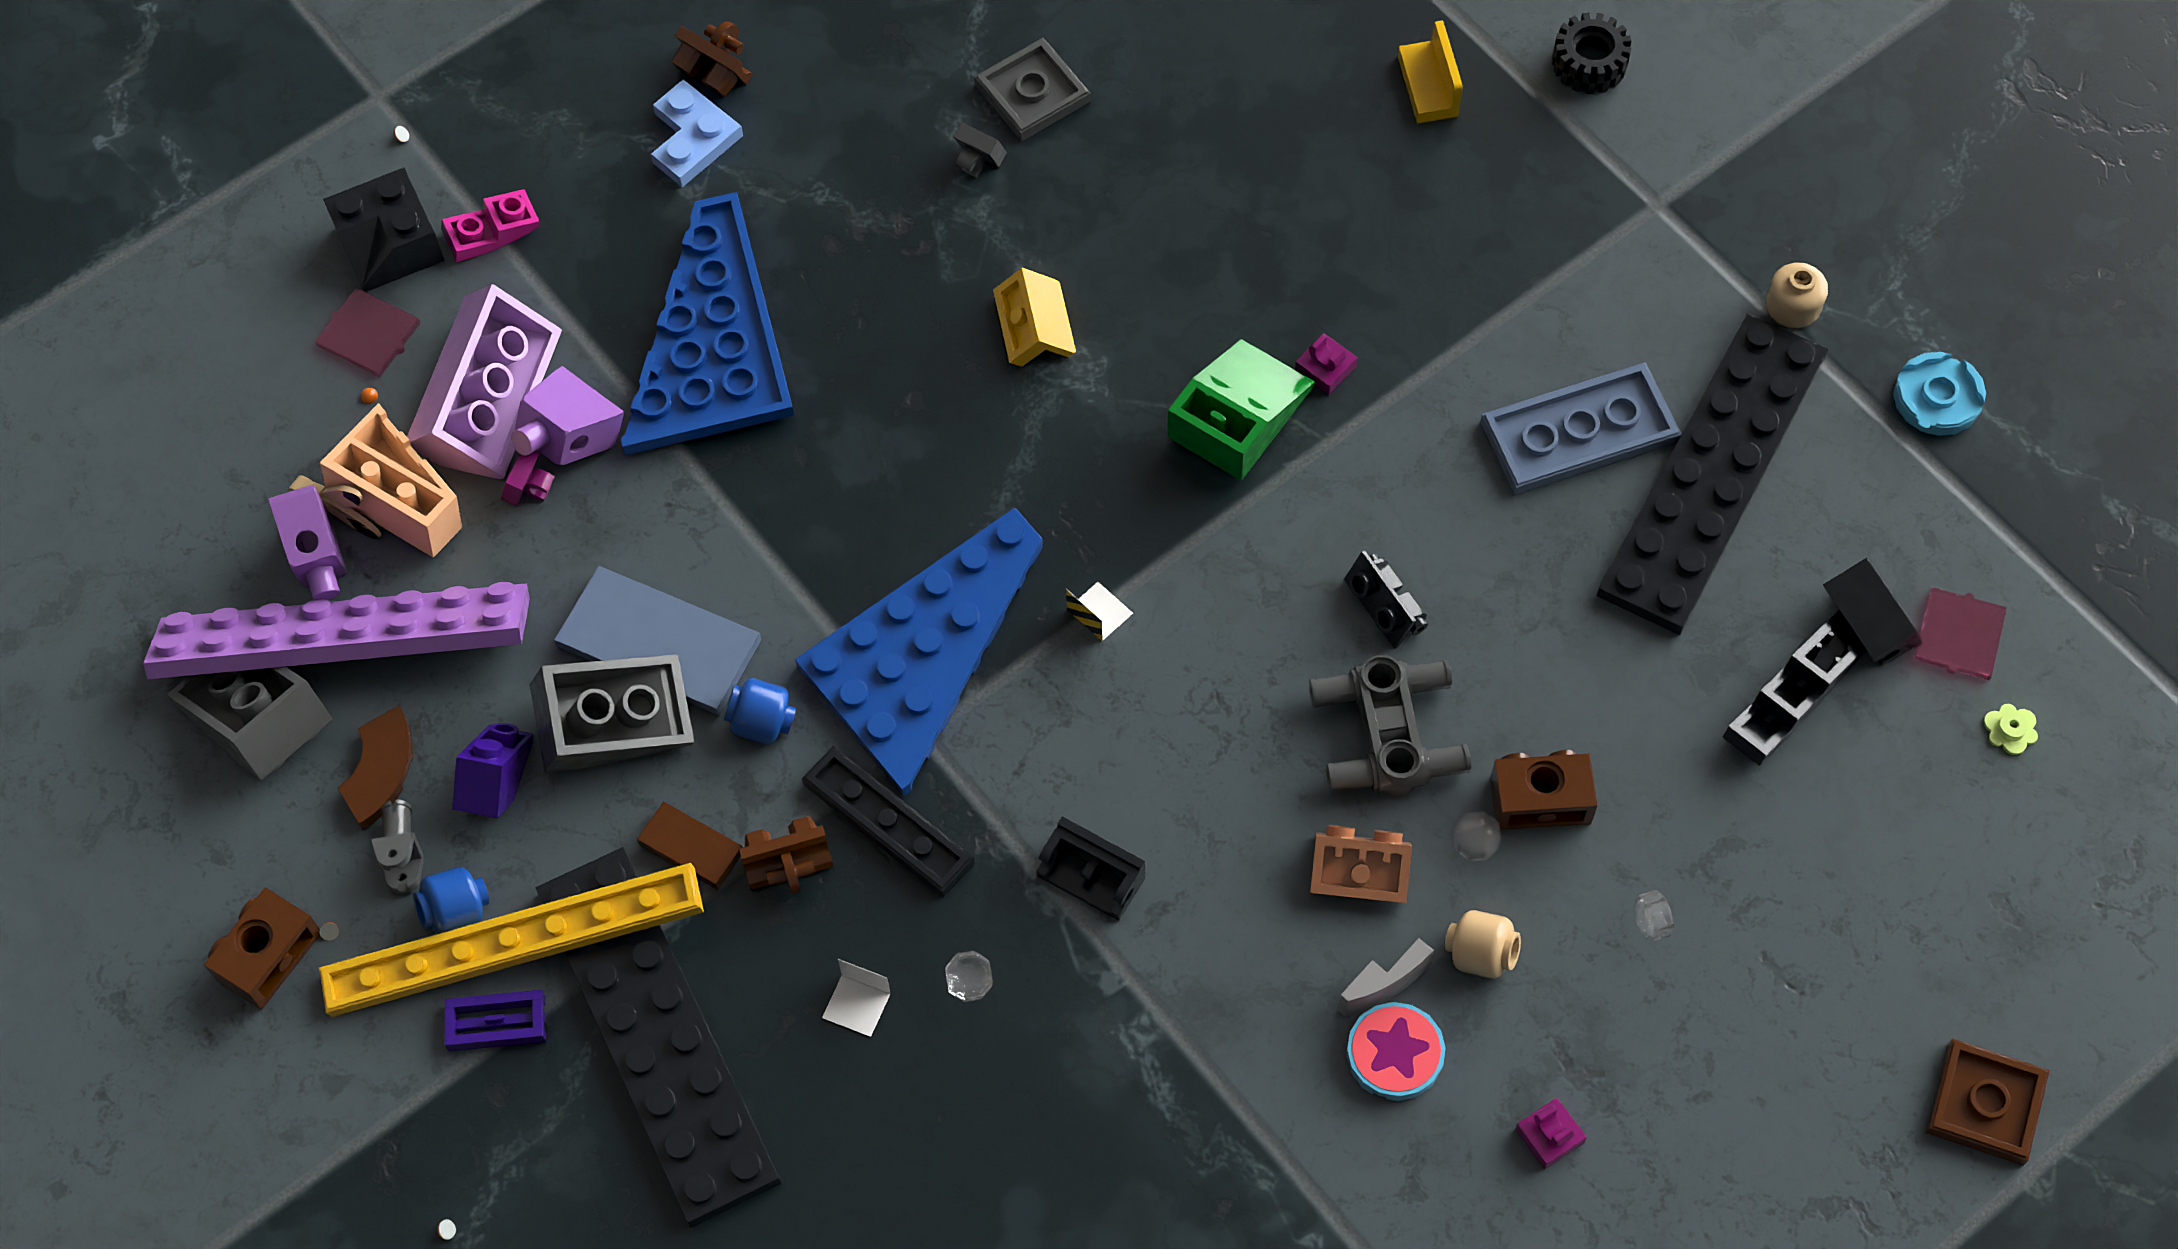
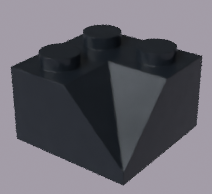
[323,167,445,293]

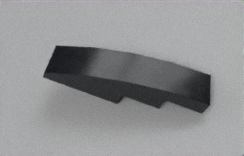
[1722,610,1867,766]

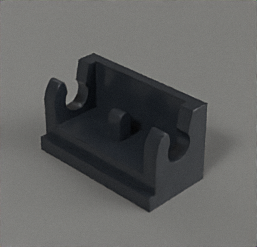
[1823,558,1923,665]
[1036,816,1145,921]

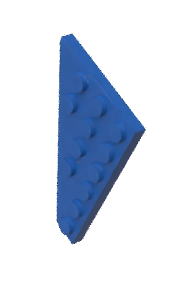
[621,192,794,455]
[795,508,1043,797]

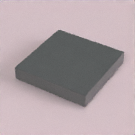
[974,38,1091,142]

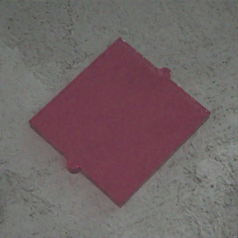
[315,288,421,377]
[1914,587,2007,681]

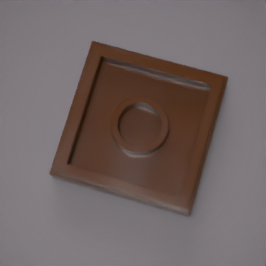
[1926,1038,2050,1166]

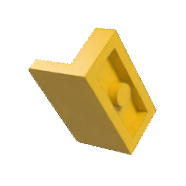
[1398,20,1463,124]
[993,268,1076,367]

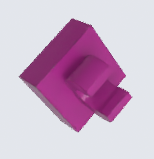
[1295,333,1358,395]
[501,451,555,506]
[1515,1098,1587,1170]

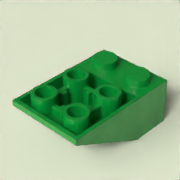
[1167,339,1315,481]

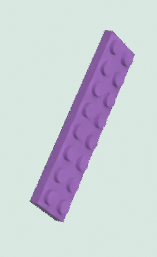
[143,582,530,679]

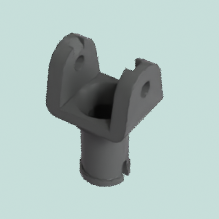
[371,800,424,894]

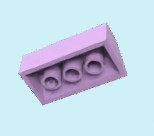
[407,284,562,479]

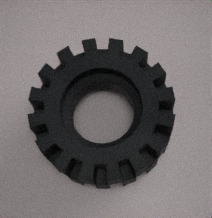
[1552,12,1632,94]

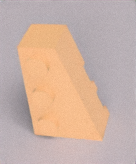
[320,403,462,558]

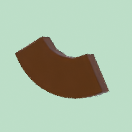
[337,705,413,830]

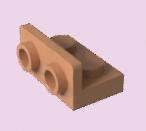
[1310,825,1412,903]

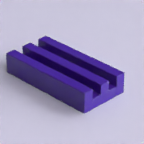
[445,990,546,1052]

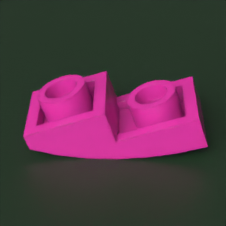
[441,189,540,262]

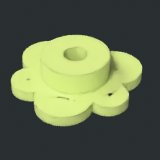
[1983,704,2038,755]

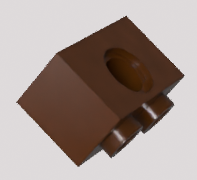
[1490,750,1598,830]
[204,887,320,1010]

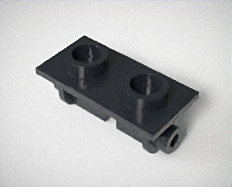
[1344,550,1428,649]

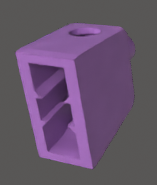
[511,366,624,465]
[268,485,347,600]

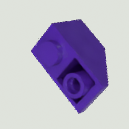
[452,723,534,818]

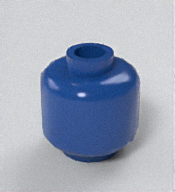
[724,678,796,745]
[413,867,489,934]

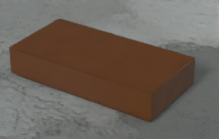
[637,801,743,890]

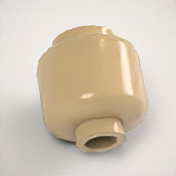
[1766,263,1828,328]
[1445,910,1521,979]

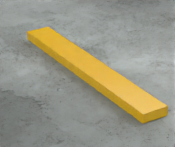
[319,863,704,1017]

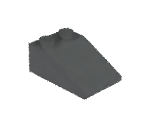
[529,654,694,773]
[166,667,333,780]

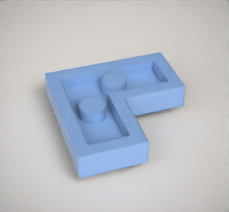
[651,79,743,187]

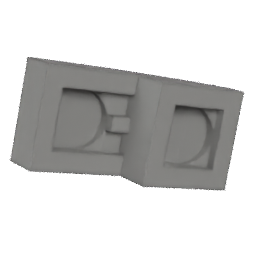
[1338,938,1434,1017]

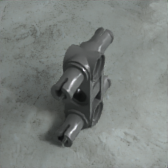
[1309,655,1471,797]

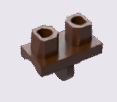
[671,21,753,97]
[739,816,834,894]

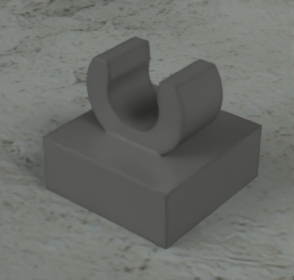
[954,122,1007,178]

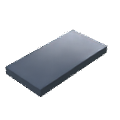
[1480,362,1682,495]
[554,566,762,716]

